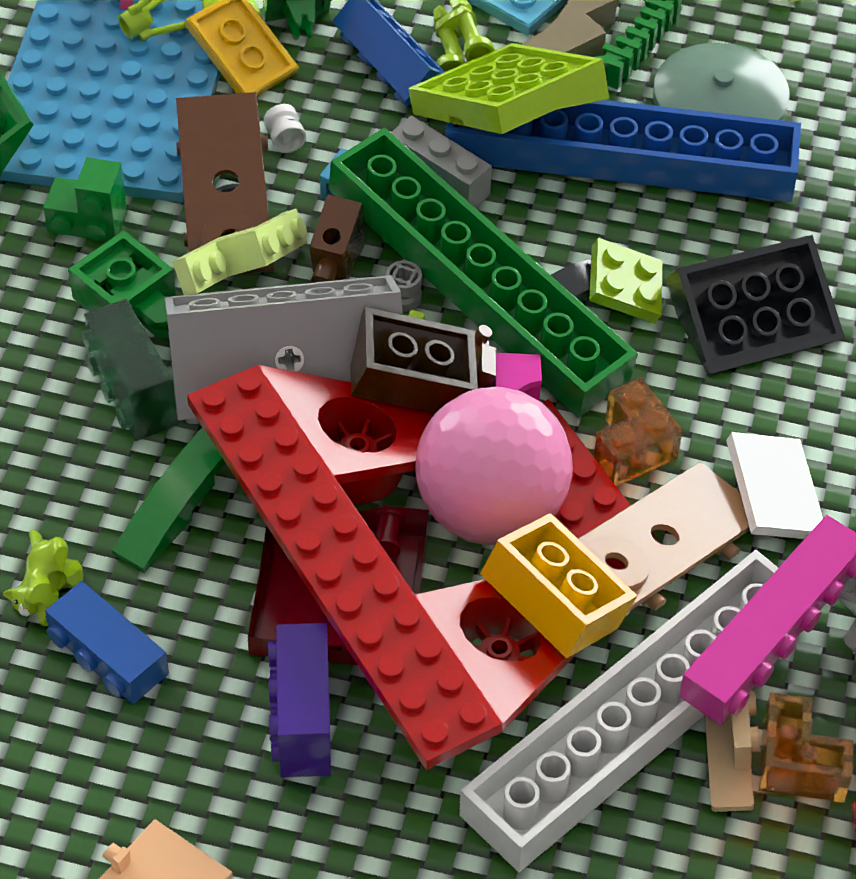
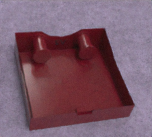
[248,506,429,665]

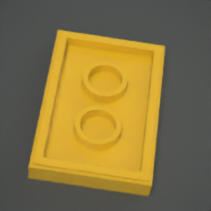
[184,0,299,96]

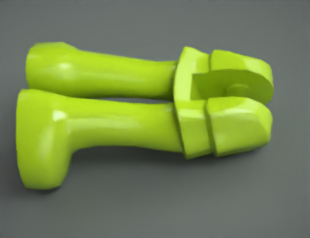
[434,0,495,72]

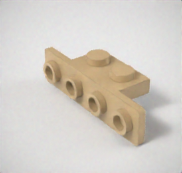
[705,690,759,812]

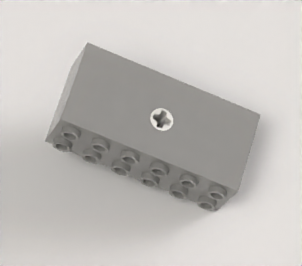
[165,275,403,424]

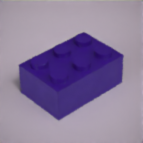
[268,623,331,778]

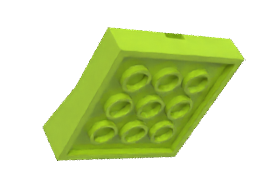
[408,43,609,134]

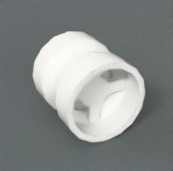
[263,104,306,153]

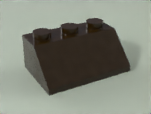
[350,307,478,413]

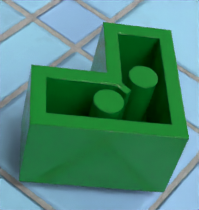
[43,157,127,241]

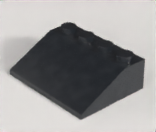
[666,234,845,375]

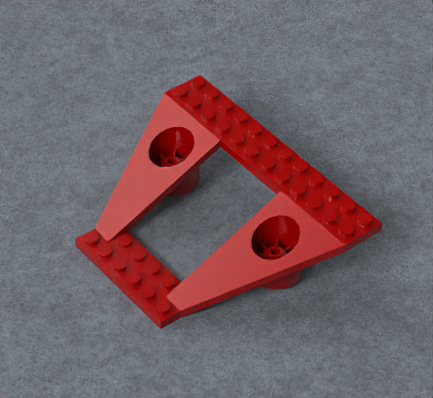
[187,365,660,770]

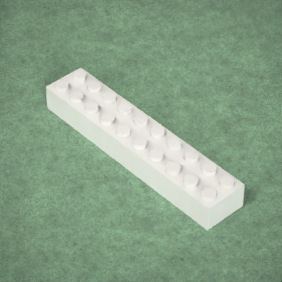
[460,550,804,872]

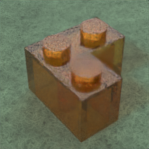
[594,377,683,486]
[759,692,854,802]

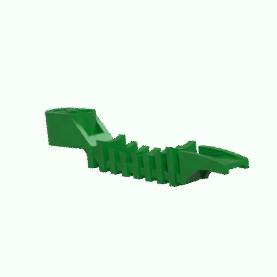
[594,0,682,90]

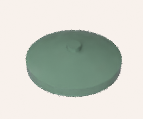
[653,43,789,121]

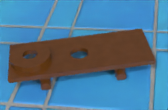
[176,92,274,274]

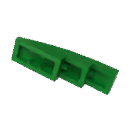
[112,427,226,573]

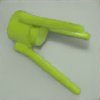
[118,0,186,41]

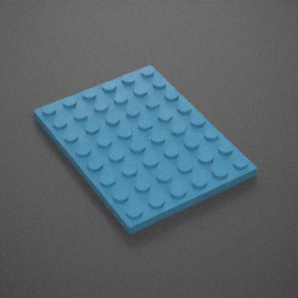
[0,0,221,203]

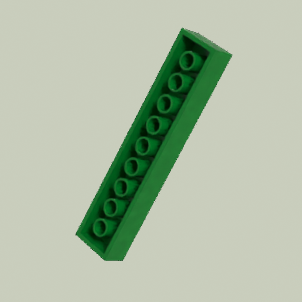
[329,127,638,418]

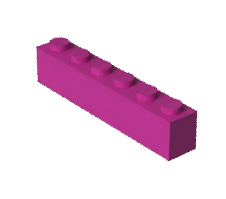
[679,514,856,725]

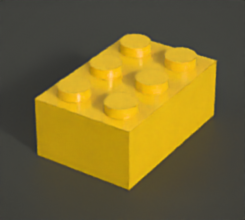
[480,513,637,658]

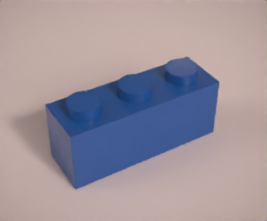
[45,581,169,705]

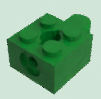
[68,230,176,338]

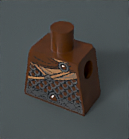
[310,195,366,283]

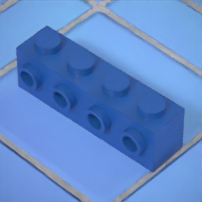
[332,0,445,107]

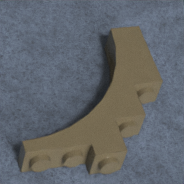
[521,0,617,57]

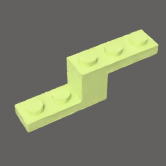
[172,209,308,295]

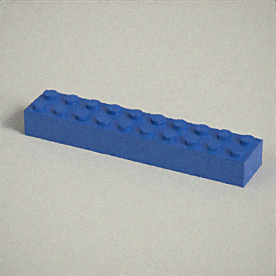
[445,100,801,202]

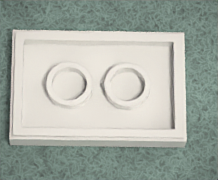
[726,432,823,539]

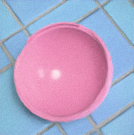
[415,387,573,545]

